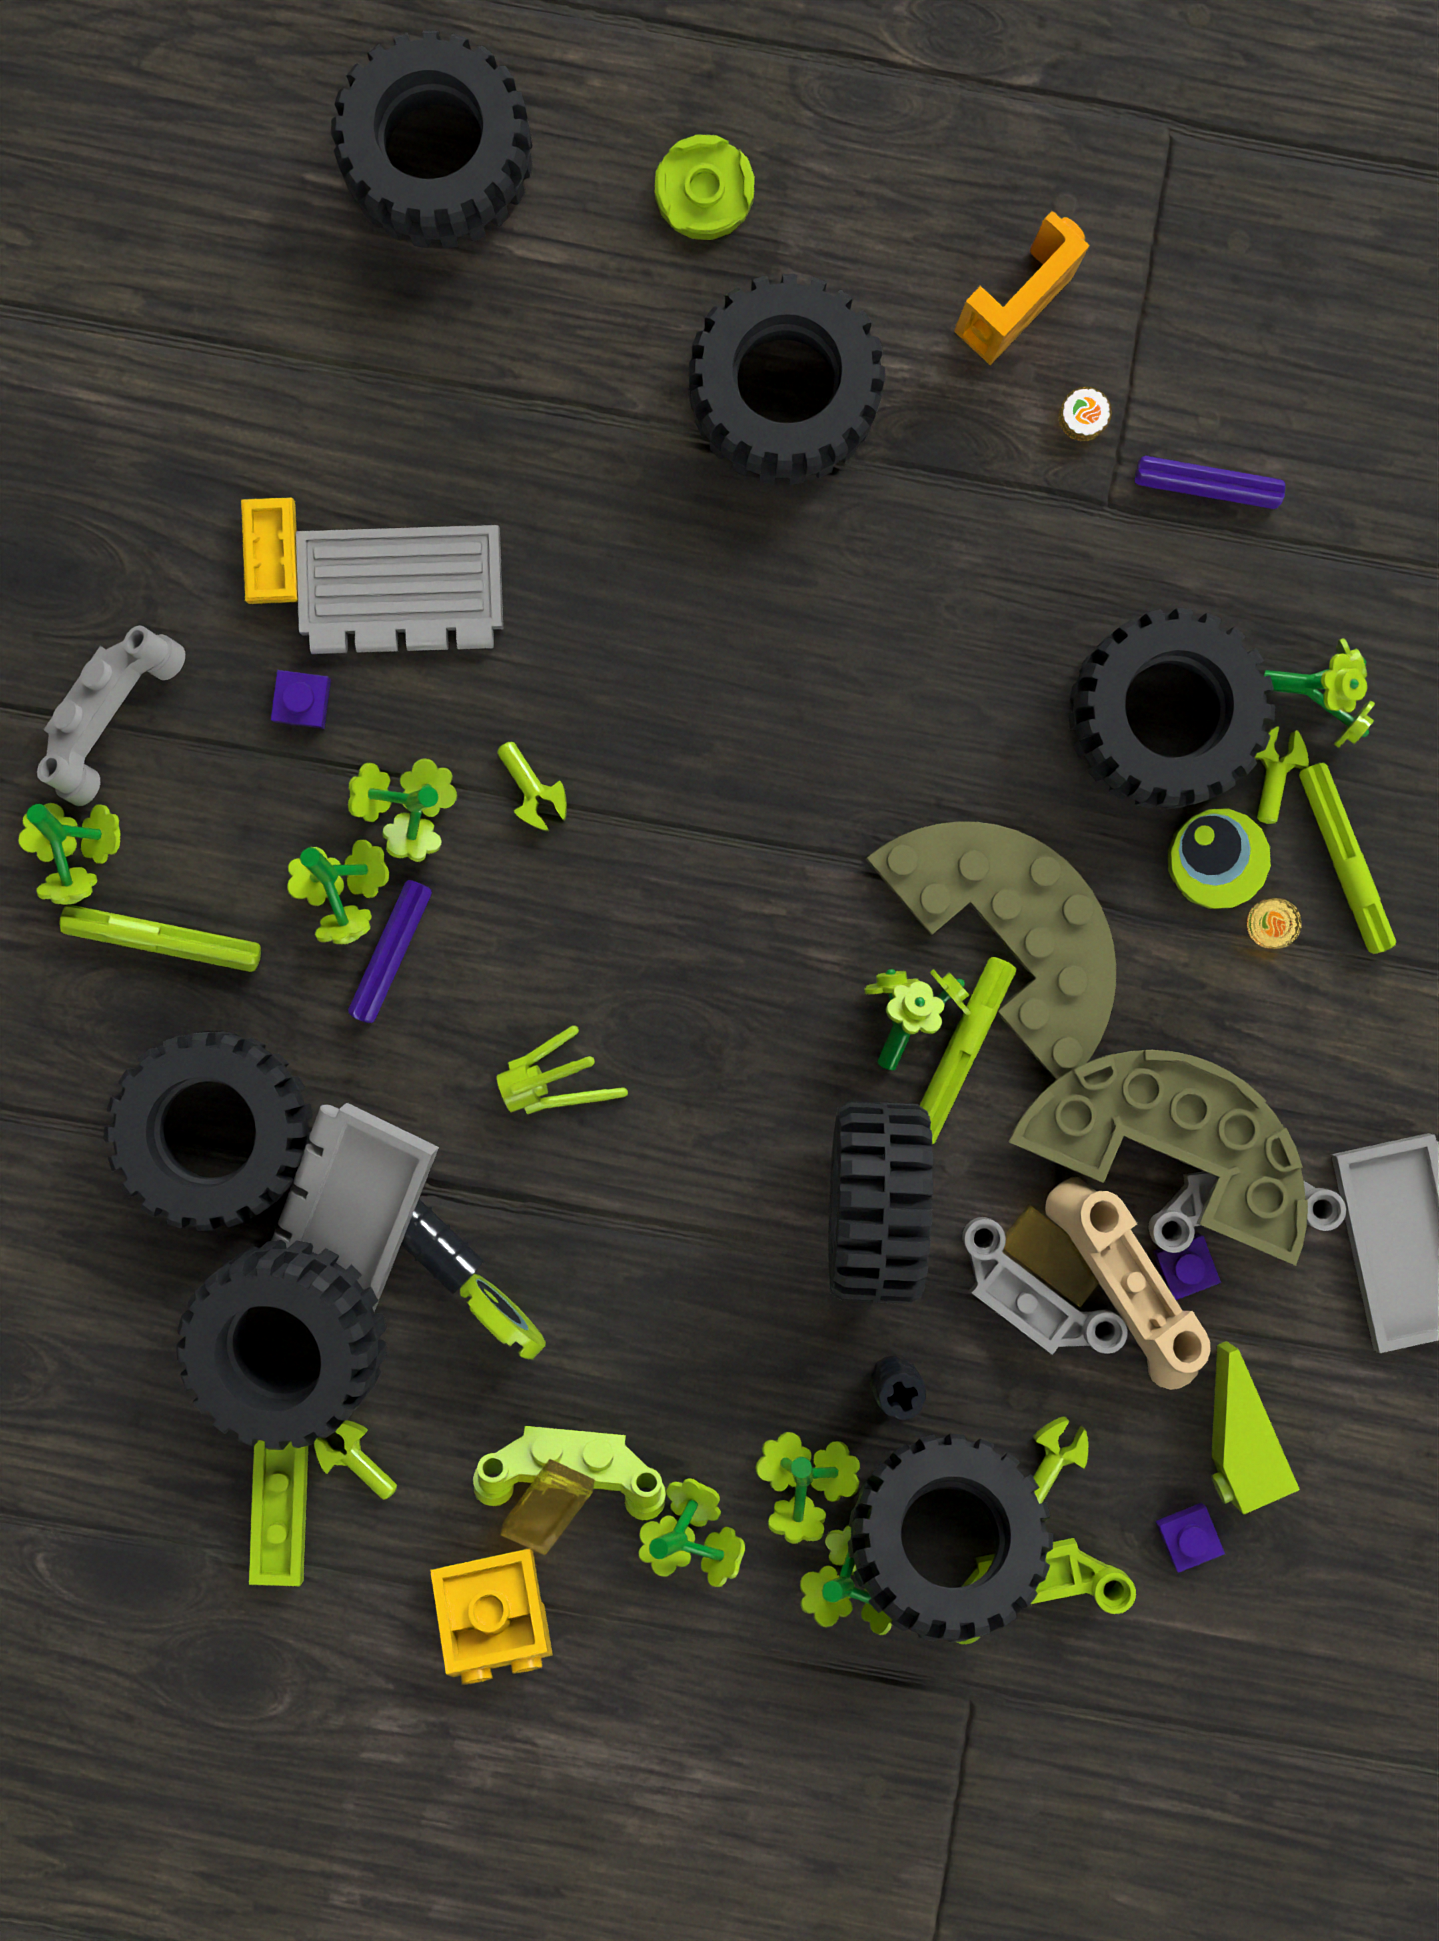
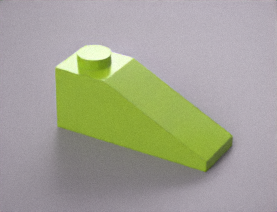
[1211,1341,1300,1514]

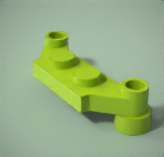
[473,1426,666,1520]
[957,1538,1136,1644]

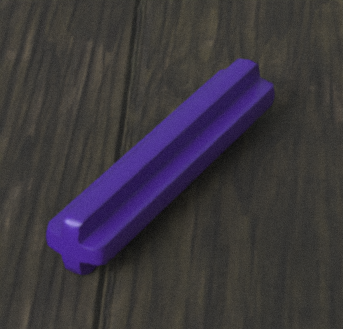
[1135,456,1285,509]
[348,880,432,1023]

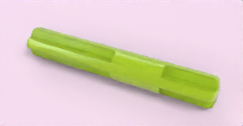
[1299,763,1396,954]
[59,905,261,972]
[920,957,1016,1145]

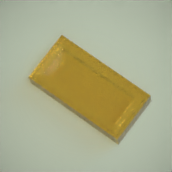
[1004,1204,1099,1307]
[501,1459,595,1555]

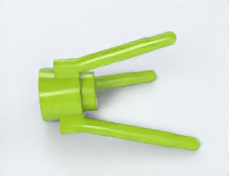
[497,1026,628,1114]

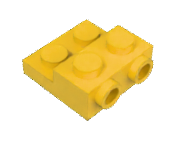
[430,1548,553,1684]

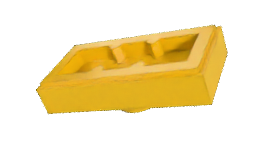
[241,498,298,604]

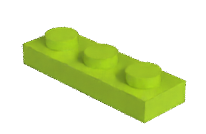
[249,1440,308,1586]

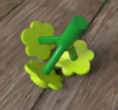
[1264,638,1375,748]
[348,758,457,862]
[18,803,120,905]
[287,840,389,944]
[864,969,971,1070]
[756,1432,860,1544]
[639,1478,745,1587]
[800,1526,892,1635]

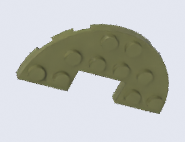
[866,822,1116,1081]
[1008,1050,1308,1266]

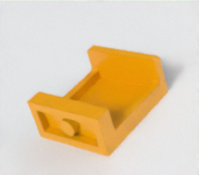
[954,211,1090,365]

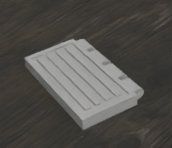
[296,525,503,654]
[271,1103,439,1312]
[1331,1133,1439,1353]

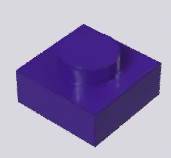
[271,670,331,729]
[1152,1233,1221,1300]
[1156,1502,1225,1573]

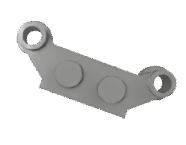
[37,626,185,806]
[1148,1171,1346,1253]
[962,1217,1127,1355]

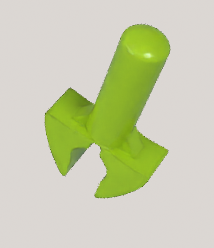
[1255,726,1309,824]
[497,742,567,831]
[1033,1417,1088,1504]
[314,1420,397,1500]

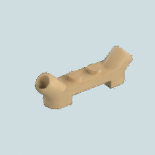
[1045,1177,1210,1390]

